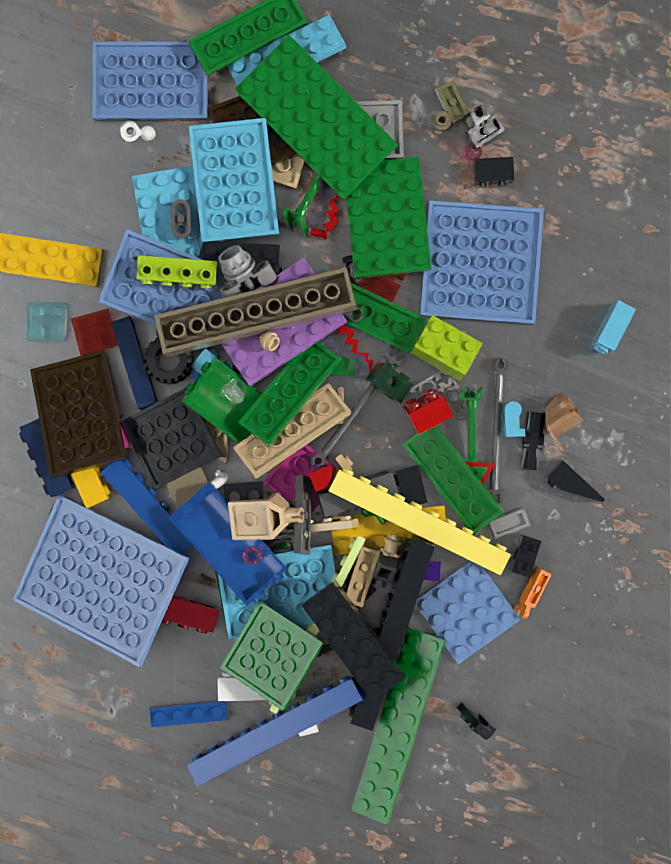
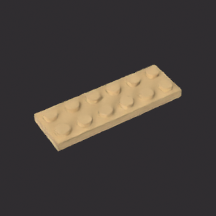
[233,383,351,479]

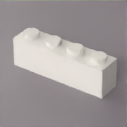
[218,672,296,701]

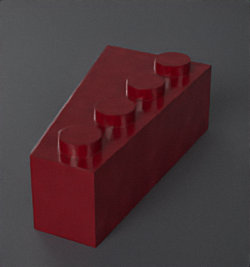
[161,595,220,634]

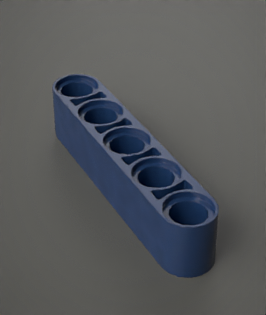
[112,316,158,411]

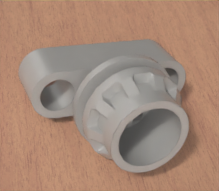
[218,245,277,298]

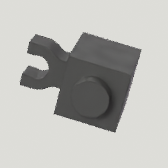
[371,551,398,588]

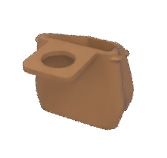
[546,393,583,452]

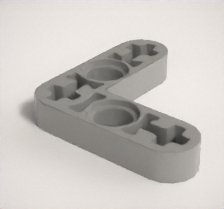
[402,371,468,421]

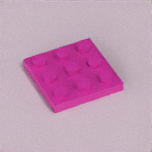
[263,445,337,514]

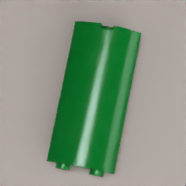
[182,357,284,470]

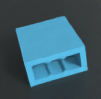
[590,300,636,354]

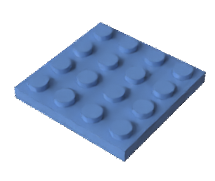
[416,561,520,664]

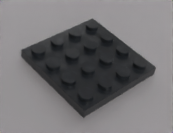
[120,387,223,490]

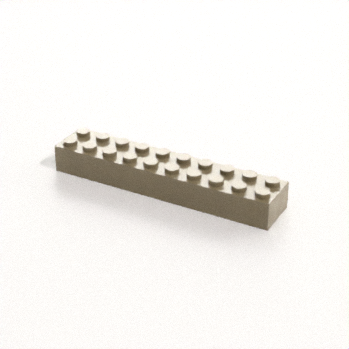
[154,267,357,357]

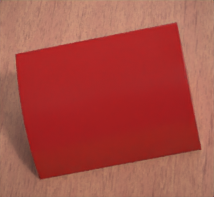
[309,465,333,492]

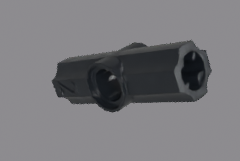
[521,411,546,471]

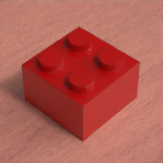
[403,389,453,434]

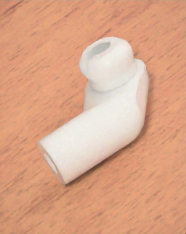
[209,469,228,489]

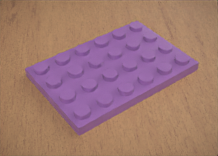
[222,258,347,387]

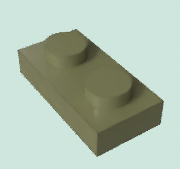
[435,81,469,125]

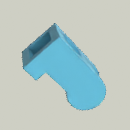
[503,401,525,437]

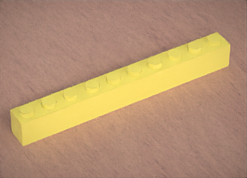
[327,467,511,575]

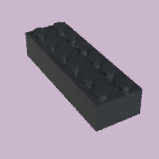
[301,579,405,702]

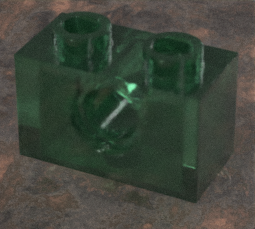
[365,361,413,404]

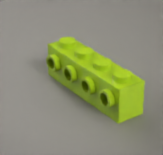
[137,255,217,289]

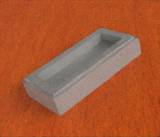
[489,508,531,539]

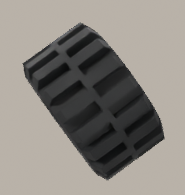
[143,337,194,384]

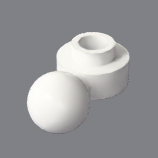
[120,121,156,141]

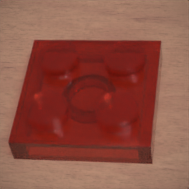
[71,308,118,356]

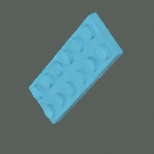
[227,15,346,86]

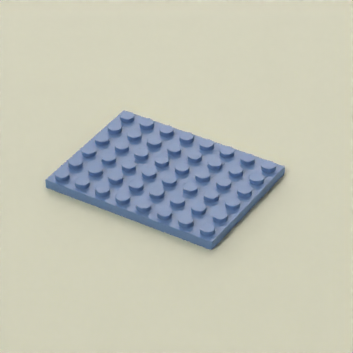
[12,495,189,667]

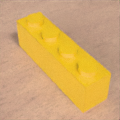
[71,467,111,508]

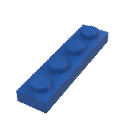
[149,701,228,727]

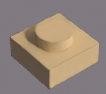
[335,454,353,471]

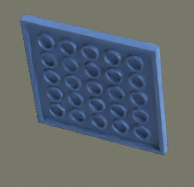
[420,200,544,324]

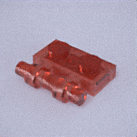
[358,273,406,303]

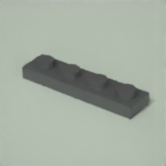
[293,475,312,555]

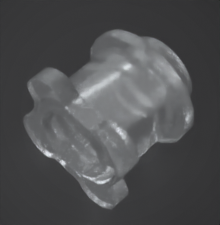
[220,379,245,405]

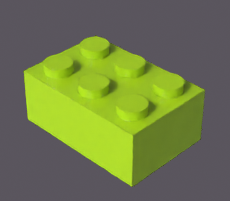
[411,315,483,382]

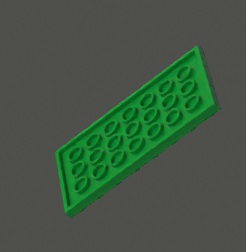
[234,34,398,201]

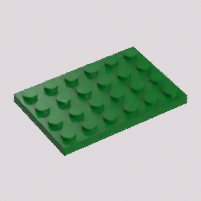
[346,156,432,279]

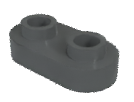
[171,199,191,239]

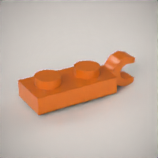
[513,567,552,619]

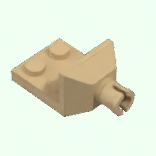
[228,493,304,540]

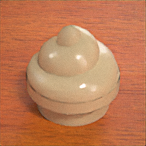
[259,331,280,351]

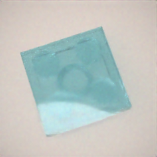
[26,302,67,341]

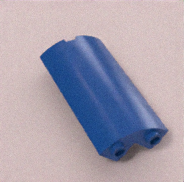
[169,483,287,606]

